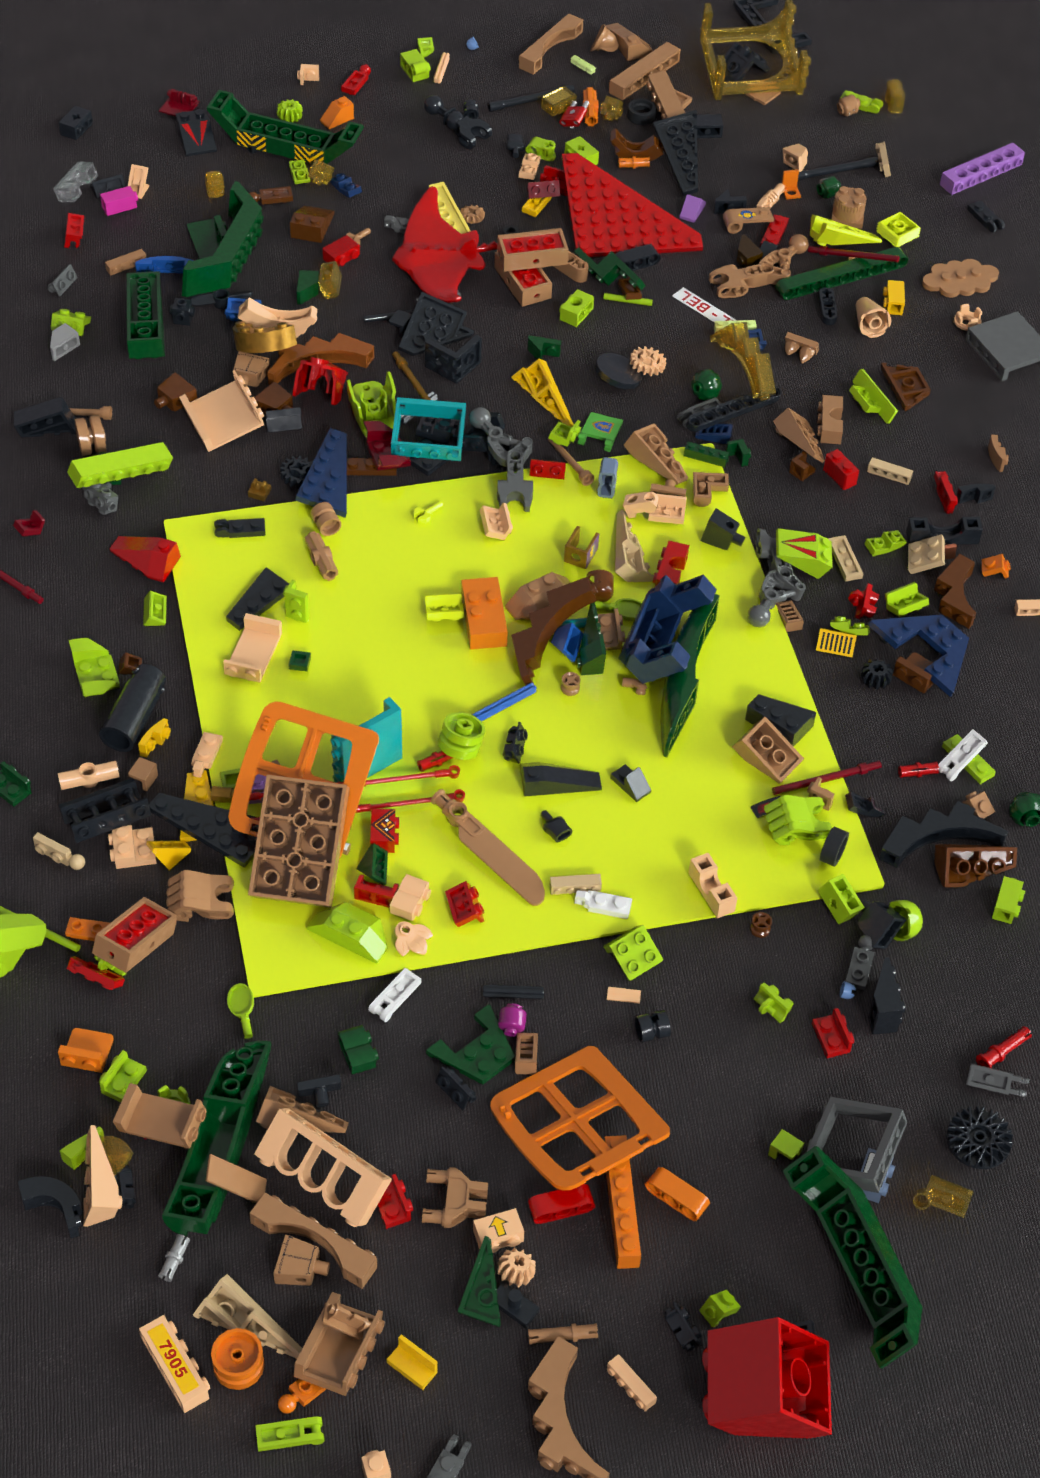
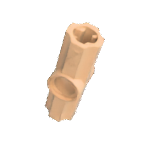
[58,761,120,790]

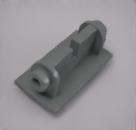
[48,264,78,297]

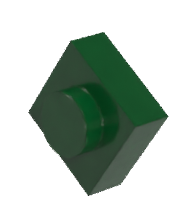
[289,650,311,672]

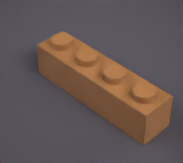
[105,249,147,276]

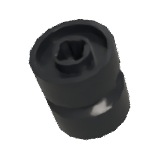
[635,1010,671,1043]

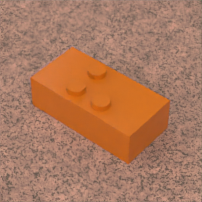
[461,577,508,650]

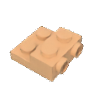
[108,825,157,869]

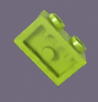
[99,1050,147,1102]

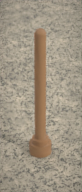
[70,406,112,420]
[548,437,594,486]

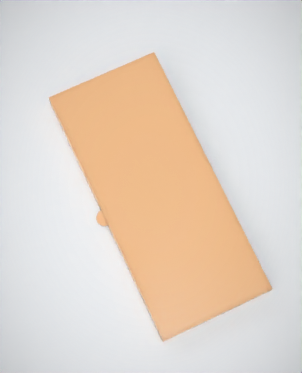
[607,987,641,1004]

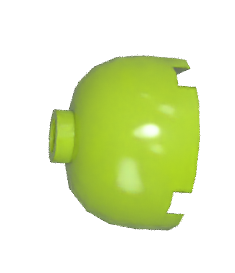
[889,900,923,941]

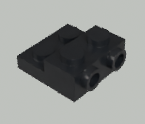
[415,417,460,444]

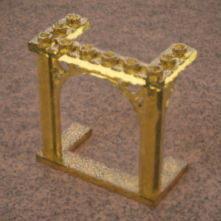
[700,0,811,100]

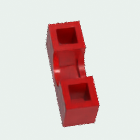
[652,541,690,587]

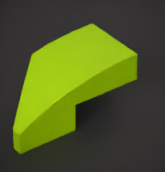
[417,37,434,58]

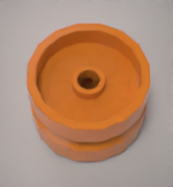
[211,1328,264,1390]

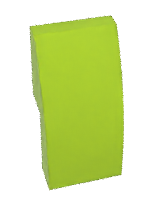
[289,159,310,184]
[864,530,907,556]
[830,616,870,635]

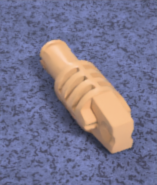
[757,183,785,209]

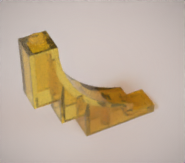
[710,322,776,400]

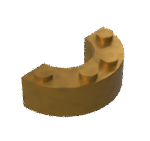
[233,321,297,353]

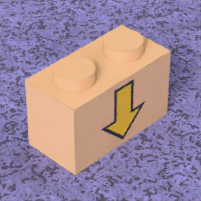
[473,1208,524,1253]

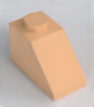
[783,143,808,172]

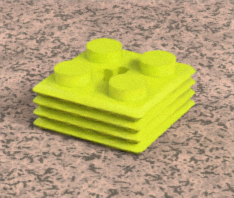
[876,212,921,247]

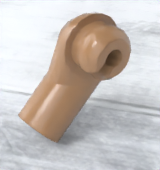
[622,677,647,695]

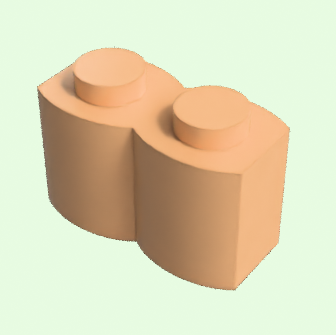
[390,874,431,921]

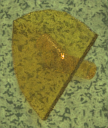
[100,1136,133,1176]

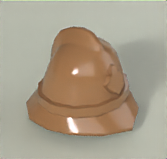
[590,24,619,52]

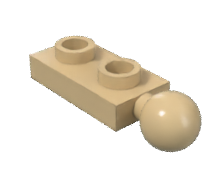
[33,832,85,870]

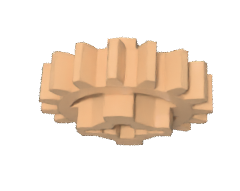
[630,346,666,376]

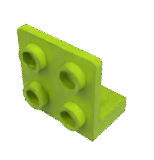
[603,925,663,981]

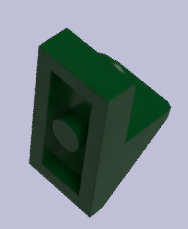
[528,335,561,360]

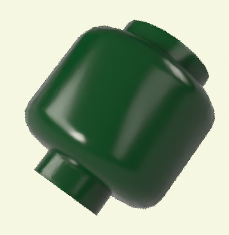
[817,176,841,199]

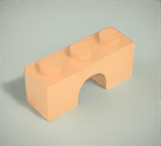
[689,853,737,918]

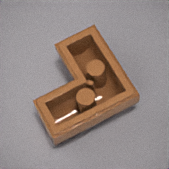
[693,472,729,507]

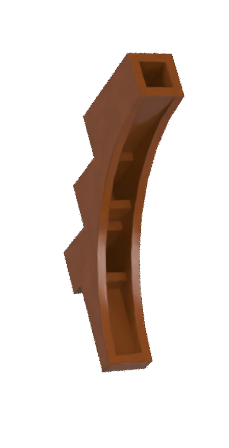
[267,333,374,385]

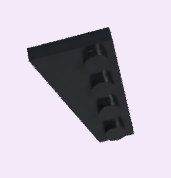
[226,567,289,631]

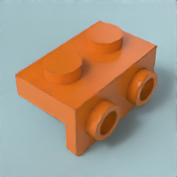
[65,917,110,941]

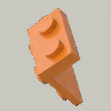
[58,1028,114,1073]

